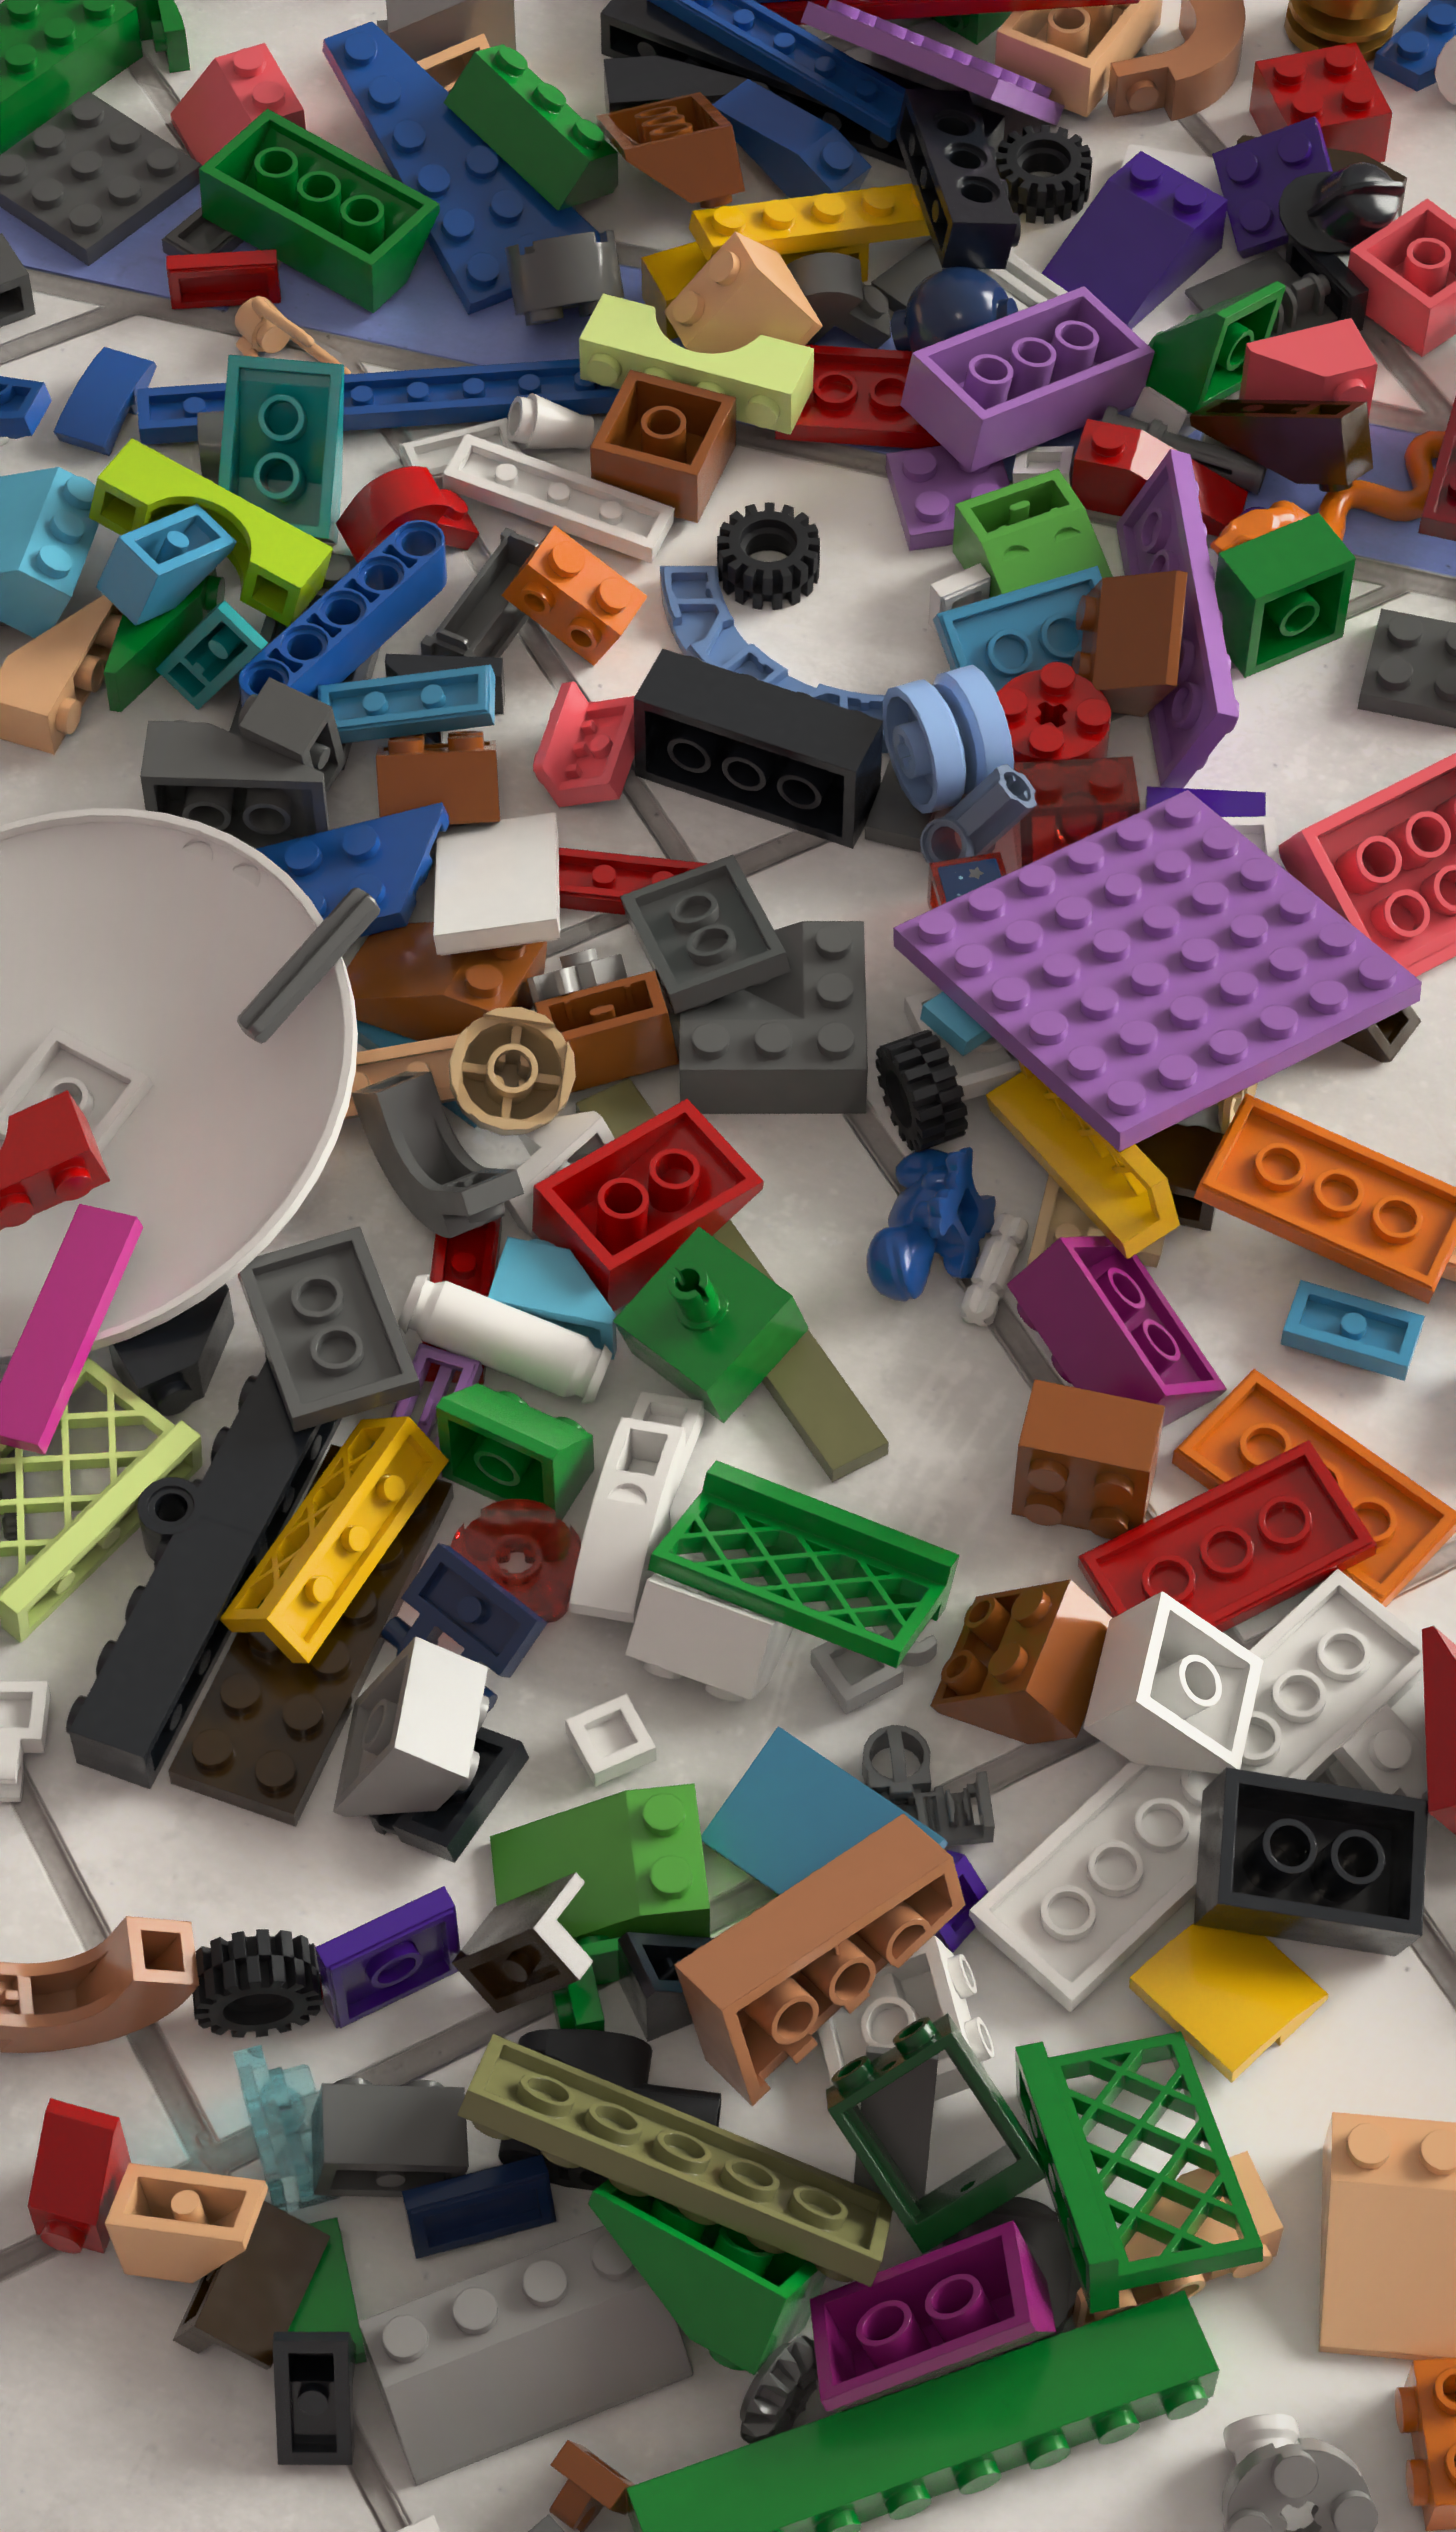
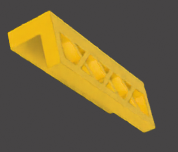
[985,1060,1180,1259]
[220,1416,449,1663]

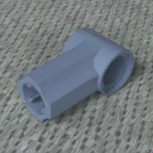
[920,764,1037,870]

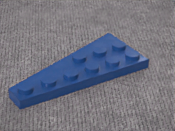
[322,21,600,315]

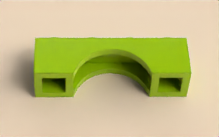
[88,438,333,627]

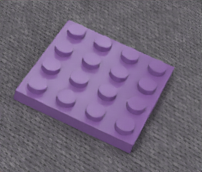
[801,0,1065,126]

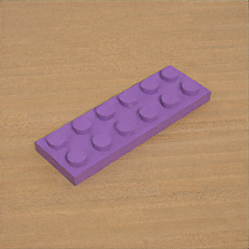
[1116,449,1239,788]

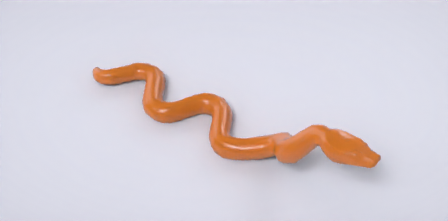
[1210,431,1445,555]

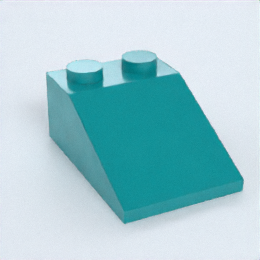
[218,354,344,544]

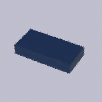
[401,2154,557,2259]

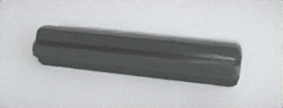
[237,887,380,1044]

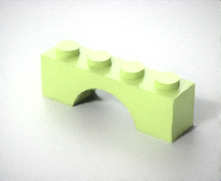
[579,293,814,435]

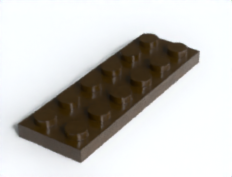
[168,1444,454,1827]

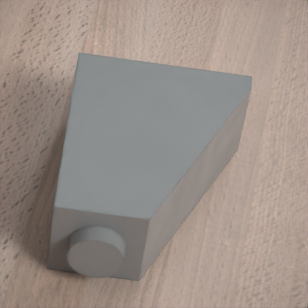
[377,0,516,62]

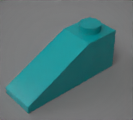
[155,600,268,710]

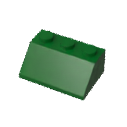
[443,44,618,211]

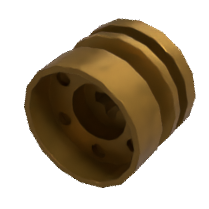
[1284,0,1400,62]

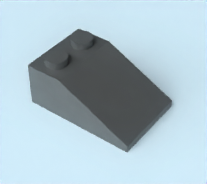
[140,720,330,849]

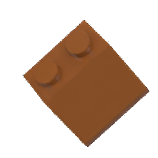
[1072,570,1188,717]

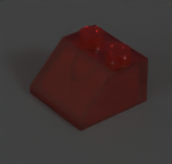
[1013,756,1140,869]

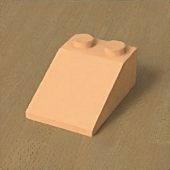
[1318,2112,1456,2360]

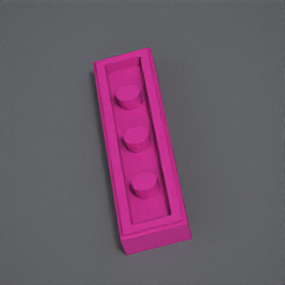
[0,1204,143,1455]

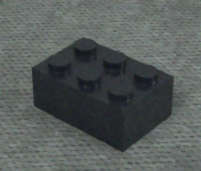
[1194,1767,1428,1956]

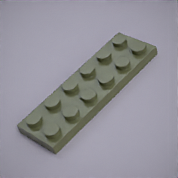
[457,2034,893,2287]

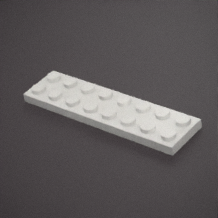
[969,1569,1423,2013]

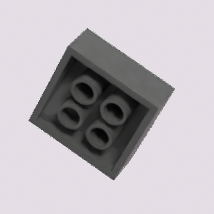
[679,921,868,1114]

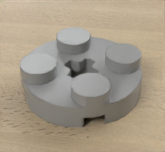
[1222,2438,1378,2532]

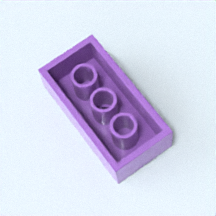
[900,286,1155,472]

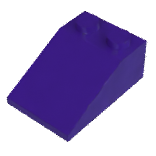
[1041,151,1228,330]

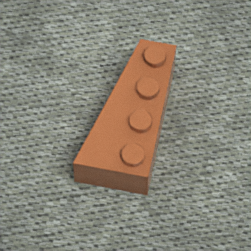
[674,1814,965,2106]

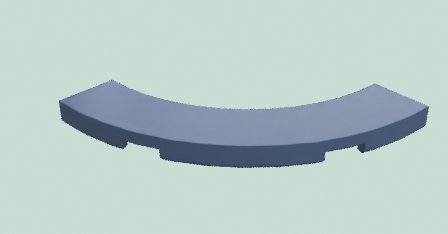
[660,566,888,753]

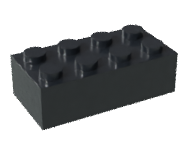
[633,649,883,849]

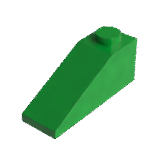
[104,568,225,712]

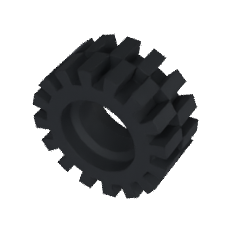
[996,124,1092,224]
[717,502,820,610]
[875,1030,968,1152]
[192,1929,322,2038]

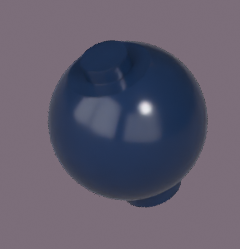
[891,267,1018,352]

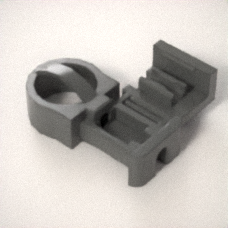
[862,1725,995,1846]

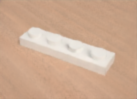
[443,433,675,563]

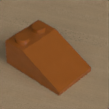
[347,922,547,1041]

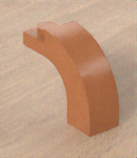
[1107,0,1246,121]
[0,1916,199,2053]

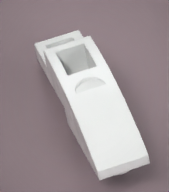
[569,1391,705,1623]

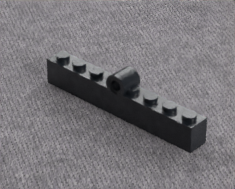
[66,1353,342,1789]

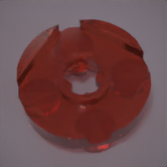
[450,1499,581,1623]

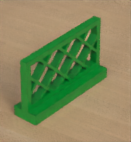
[648,1460,960,1668]
[1015,2031,1263,2314]

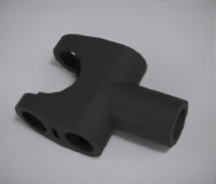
[498,2029,721,2191]

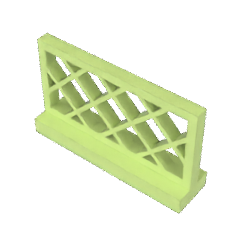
[0,1357,202,1643]

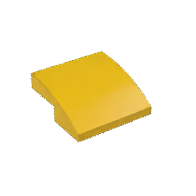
[1129,1923,1329,2083]

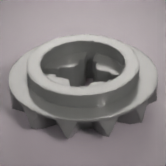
[740,2335,818,2444]

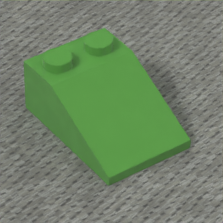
[490,1783,710,1941]

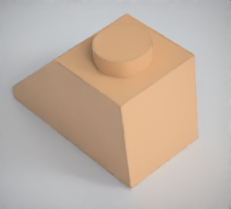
[105,2163,268,2283]

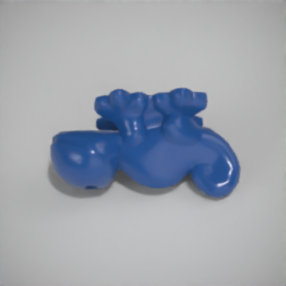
[866,1147,996,1302]

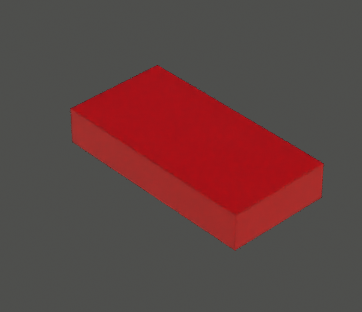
[166,249,281,309]

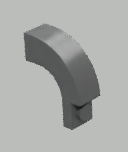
[351,1071,524,1238]

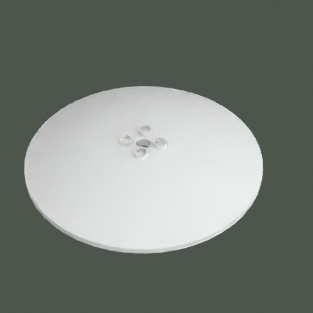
[0,808,358,1364]

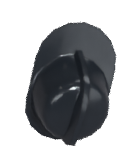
[1278,162,1405,254]

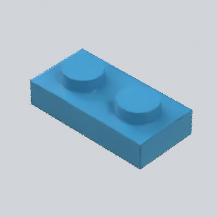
[1281,1280,1425,1381]

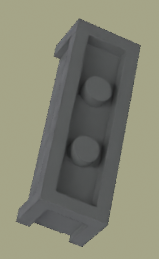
[421,528,539,658]

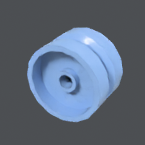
[882,665,1014,814]

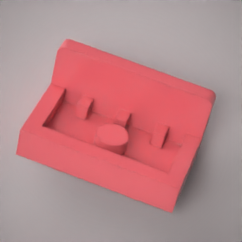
[533,681,635,808]

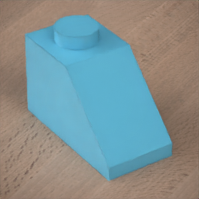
[488,1237,617,1360]

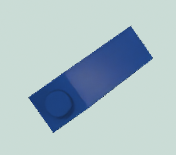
[712,79,872,198]

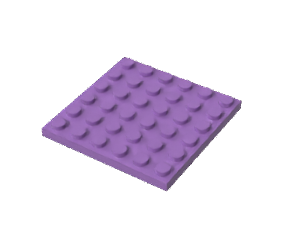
[893,790,1422,1152]

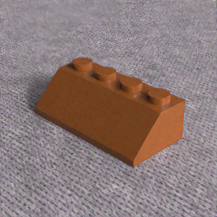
[596,92,745,208]

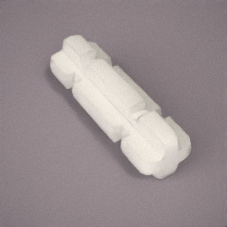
[960,1213,1029,1327]

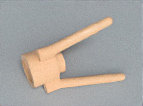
[235,296,351,375]

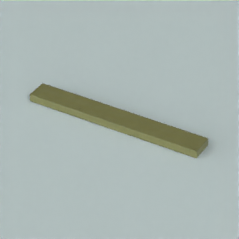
[575,1078,889,1482]

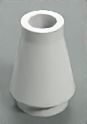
[507,393,594,450]

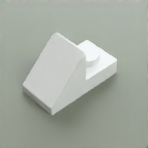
[503,1111,615,1238]

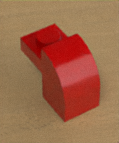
[335,466,480,563]

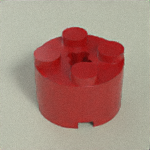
[996,662,1111,805]

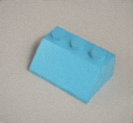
[0,467,99,638]

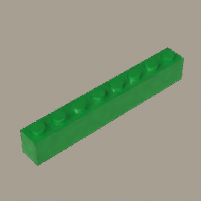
[626,2290,1220,2532]

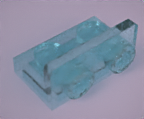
[233,2045,341,2213]

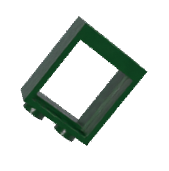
[826,2013,1046,2255]

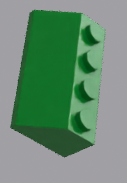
[199,109,440,313]

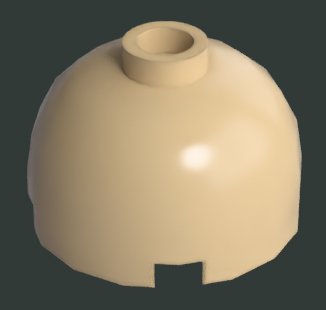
[449,1007,576,1136]

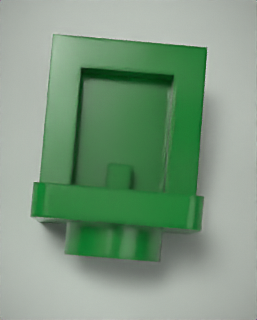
[551,1935,620,2031]

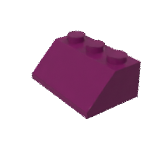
[1006,1236,1227,1428]
[809,2220,1056,2412]

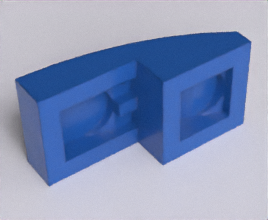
[53,347,157,456]

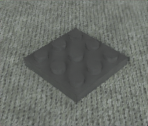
[0,91,202,266]

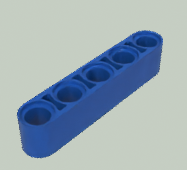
[239,520,447,707]

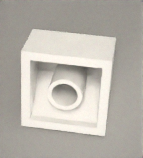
[625,1554,804,1702]
[1083,1591,1263,1774]

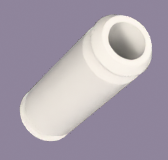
[398,1274,613,1404]

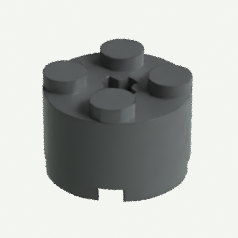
[505,230,625,326]

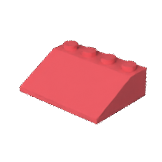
[1279,753,1456,977]

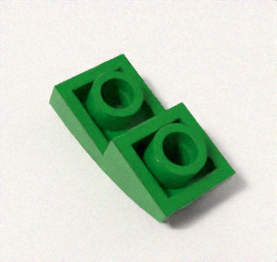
[126,0,190,73]

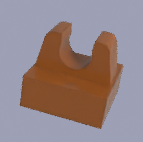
[549,2440,635,2532]

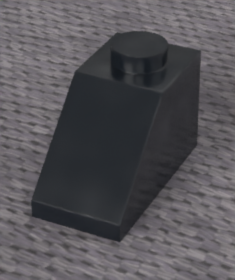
[109,1283,235,1416]

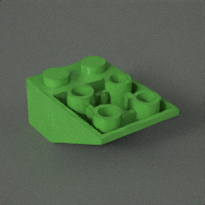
[952,469,1113,598]

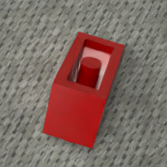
[28,2098,131,2254]

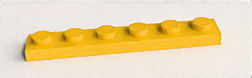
[689,183,930,261]

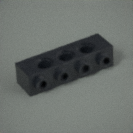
[895,89,1021,269]

